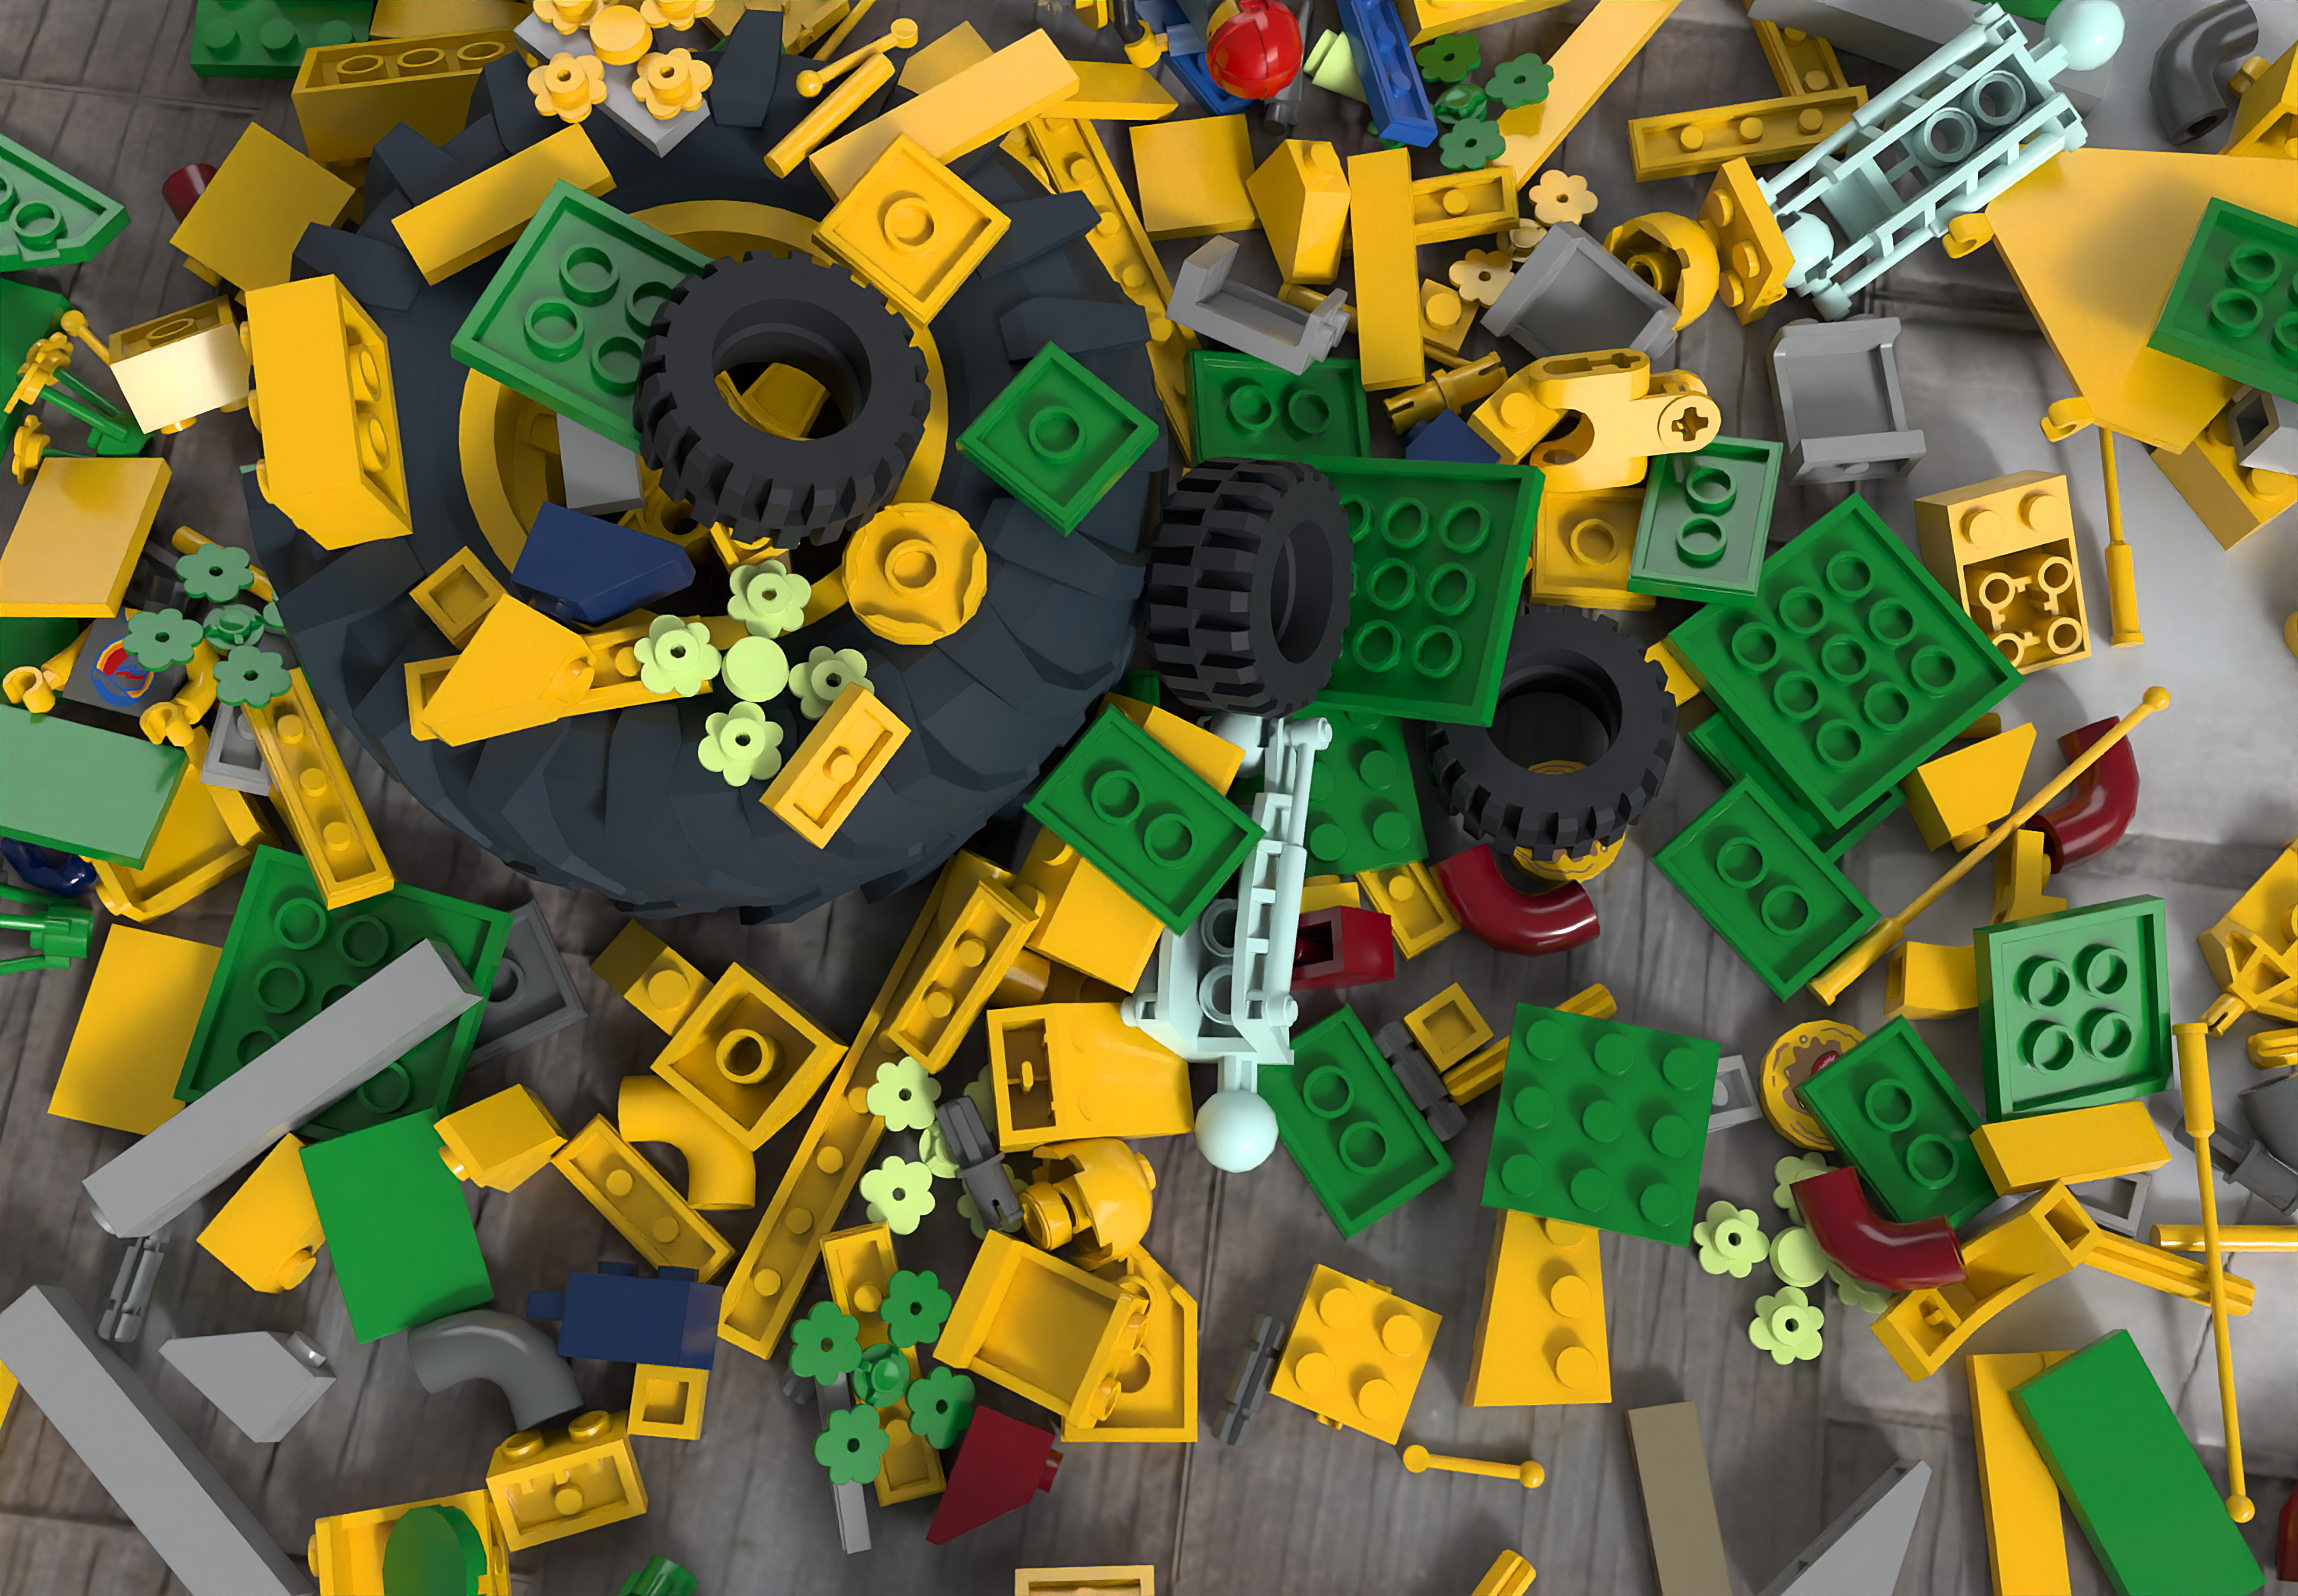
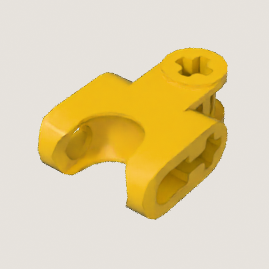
[1529,348,1721,493]

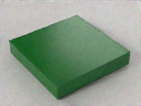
[956,341,1159,538]

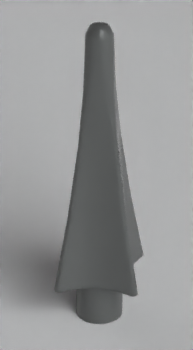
[1258,0,1314,136]

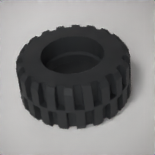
[632,250,931,549]
[1143,457,1355,719]
[1424,603,1677,861]

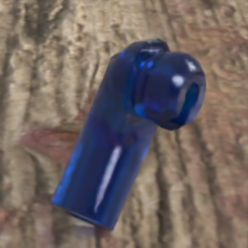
[0,837,97,898]

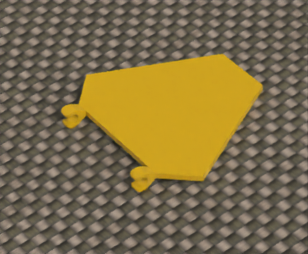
[1942,144,2298,455]

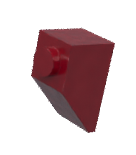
[1290,905,1395,991]
[926,1405,1064,1545]

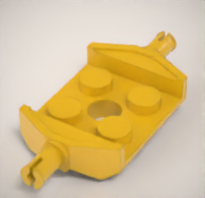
[2196,835,2298,1039]

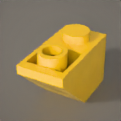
[433,1084,571,1193]

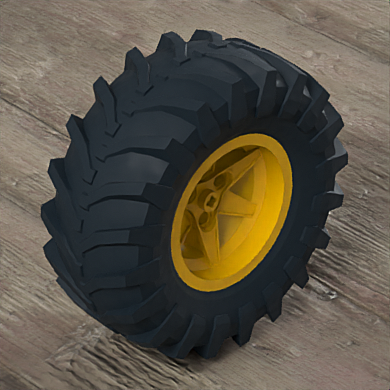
[242,9,1169,925]

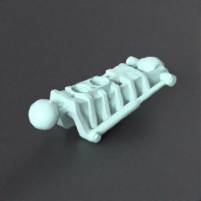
[1755,0,2125,322]
[1119,711,1332,1173]

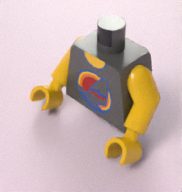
[3,576,220,746]

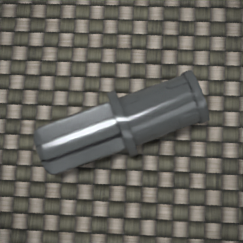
[936,1095,1025,1232]
[2172,1115,2298,1216]

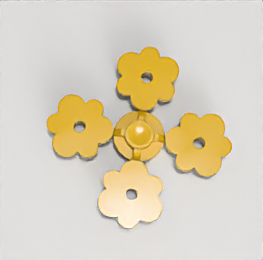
[527,0,716,123]
[1448,170,1598,309]

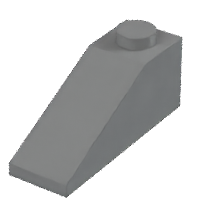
[1756,1458,1932,1596]

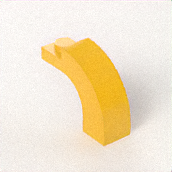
[1883,829,2068,1021]
[1868,1180,2105,1384]

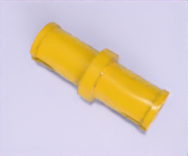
[1382,351,1509,436]

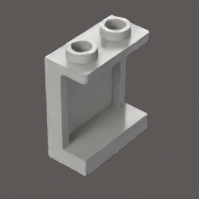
[1480,221,1683,363]
[1165,235,1350,376]
[1765,313,1927,486]

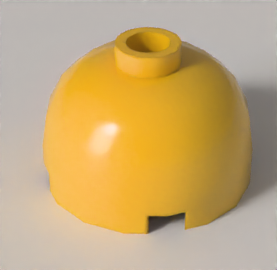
[1603,211,1720,331]
[1032,1137,1156,1271]

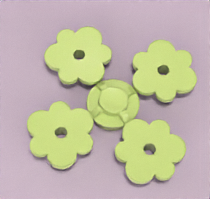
[634,559,874,786]
[859,1056,1029,1240]
[1692,1152,1892,1365]

